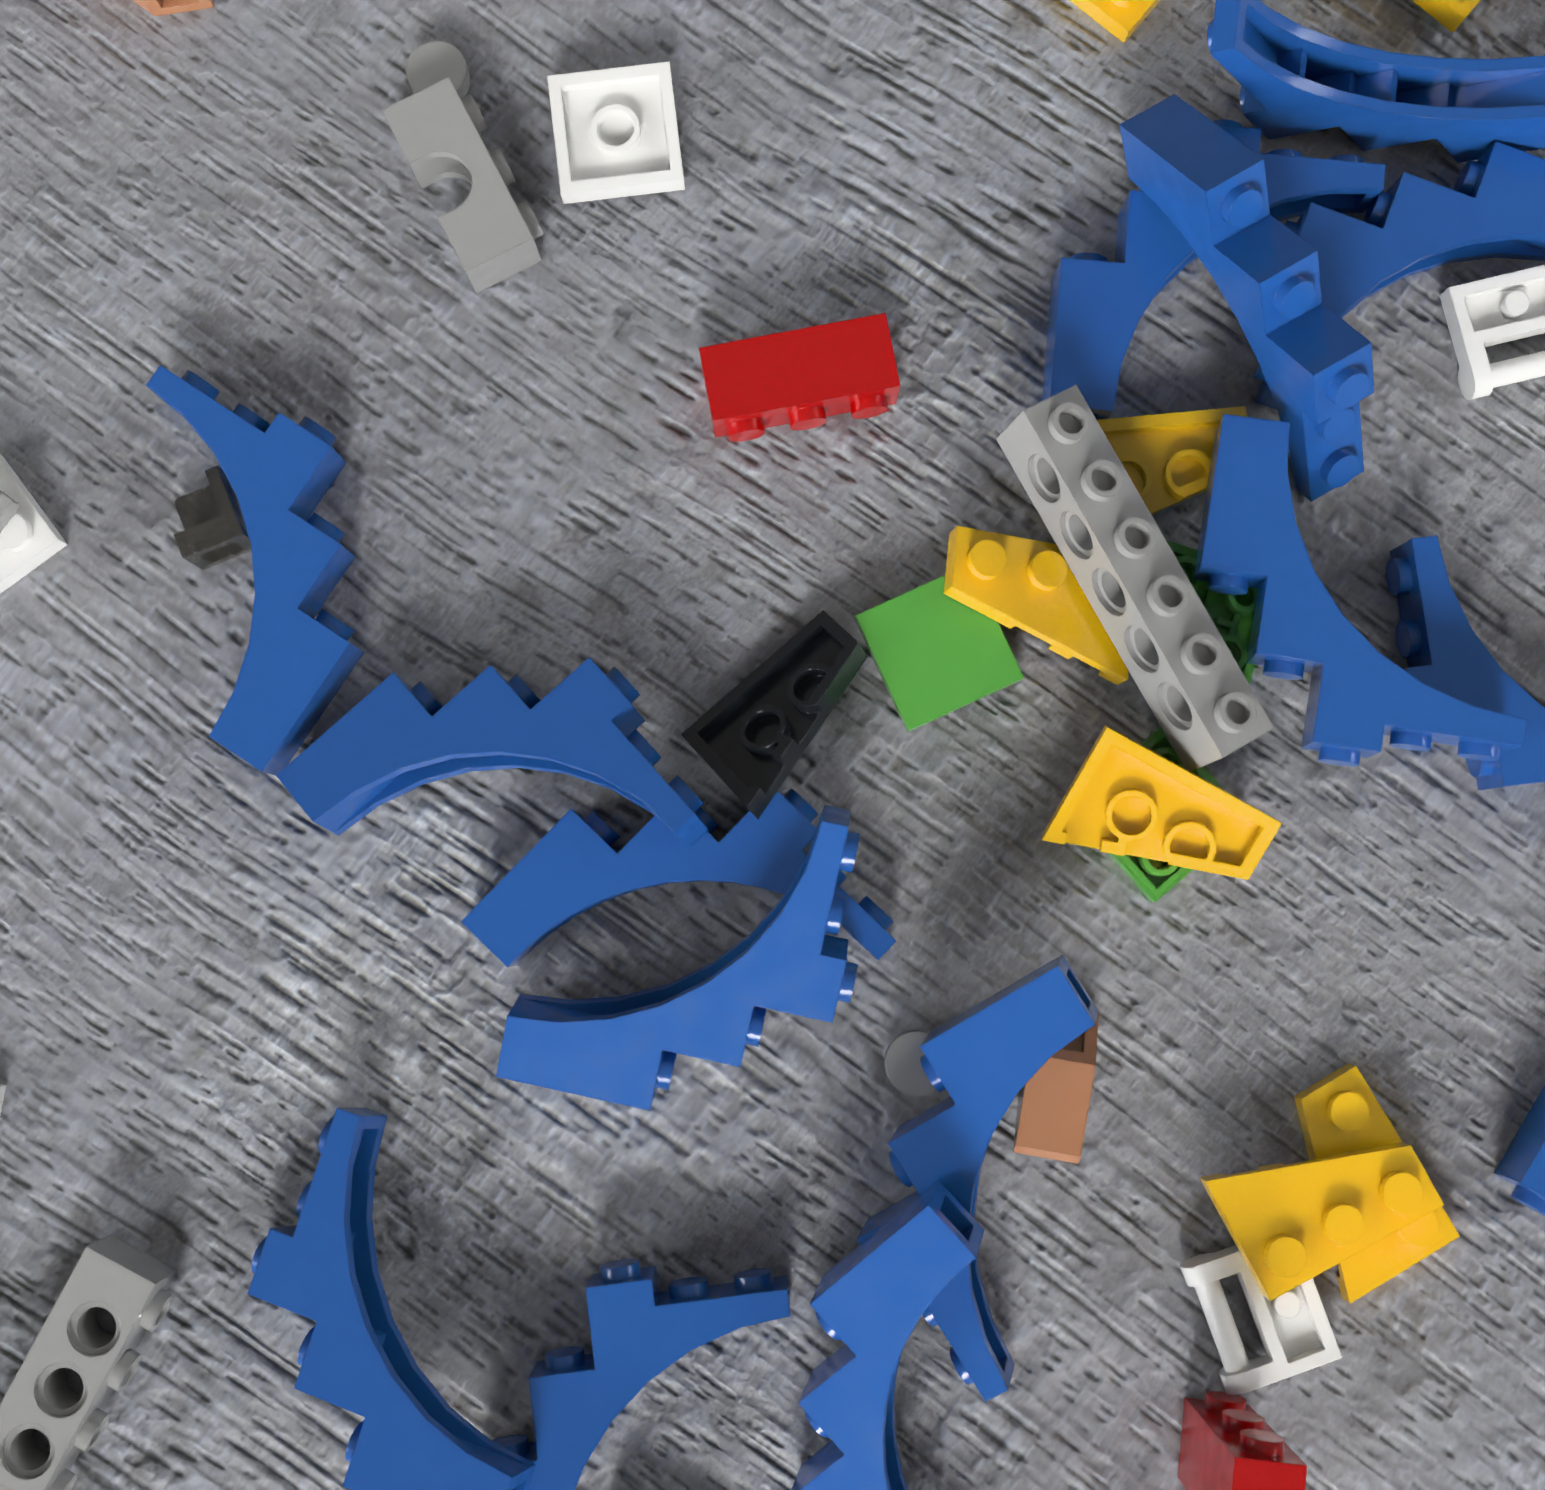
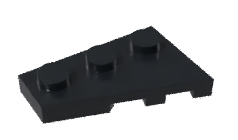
[681,610,868,819]

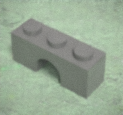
[382,77,544,294]

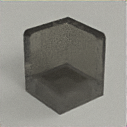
[174,466,251,570]

